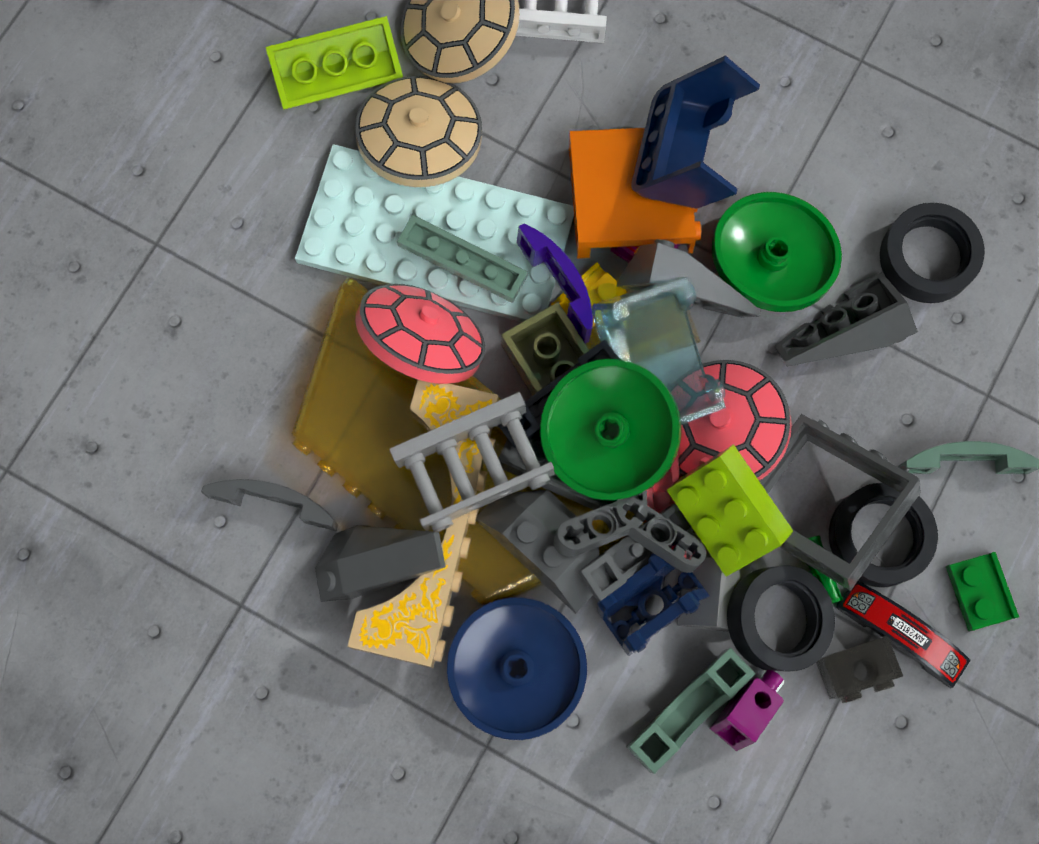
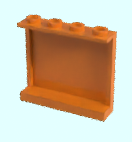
[569,128,701,259]

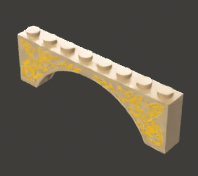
[347,380,499,668]

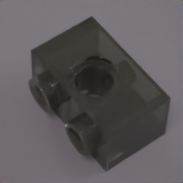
[816,636,903,703]

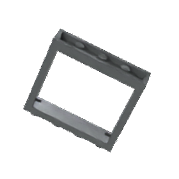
[759,414,921,591]

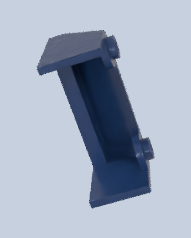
[631,55,760,209]

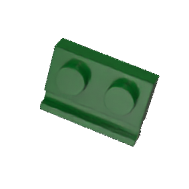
[945,552,1019,632]

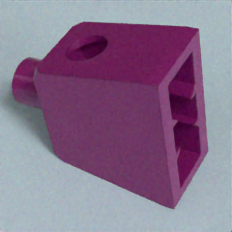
[709,670,784,751]

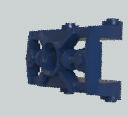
[597,553,710,656]

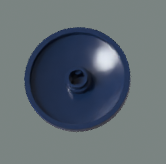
[447,597,587,740]

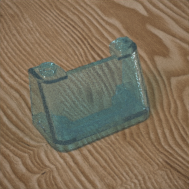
[592,277,726,425]

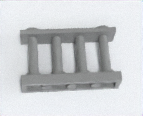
[390,392,555,532]

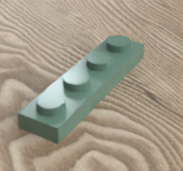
[397,214,528,303]

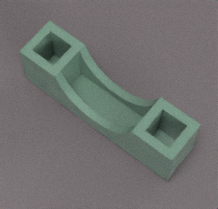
[626,647,756,774]

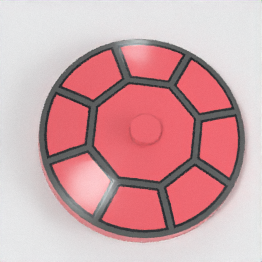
[355,284,485,384]
[669,360,792,480]

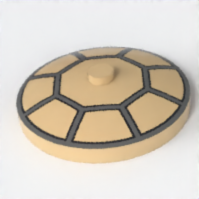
[401,0,520,83]
[355,76,482,187]

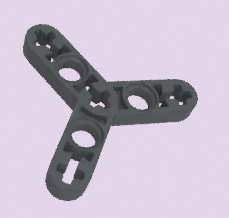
[553,491,706,573]

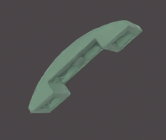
[898,441,1039,474]

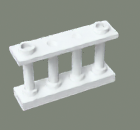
[515,0,607,43]

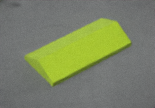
[265,16,403,110]

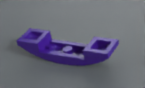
[516,223,593,344]

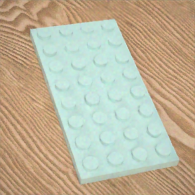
[295,144,574,322]

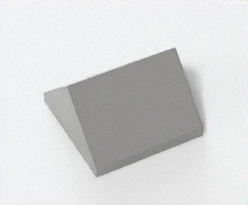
[677,557,751,632]

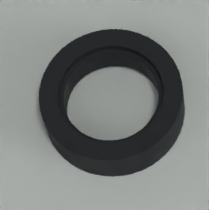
[880,202,985,303]
[828,483,938,587]
[727,565,835,672]

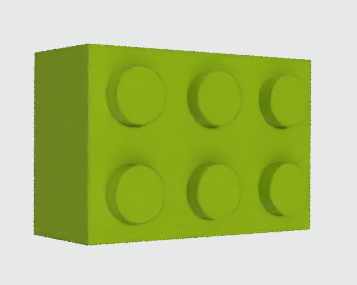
[667,444,793,577]

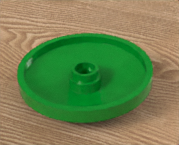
[711,192,842,312]
[541,359,681,500]

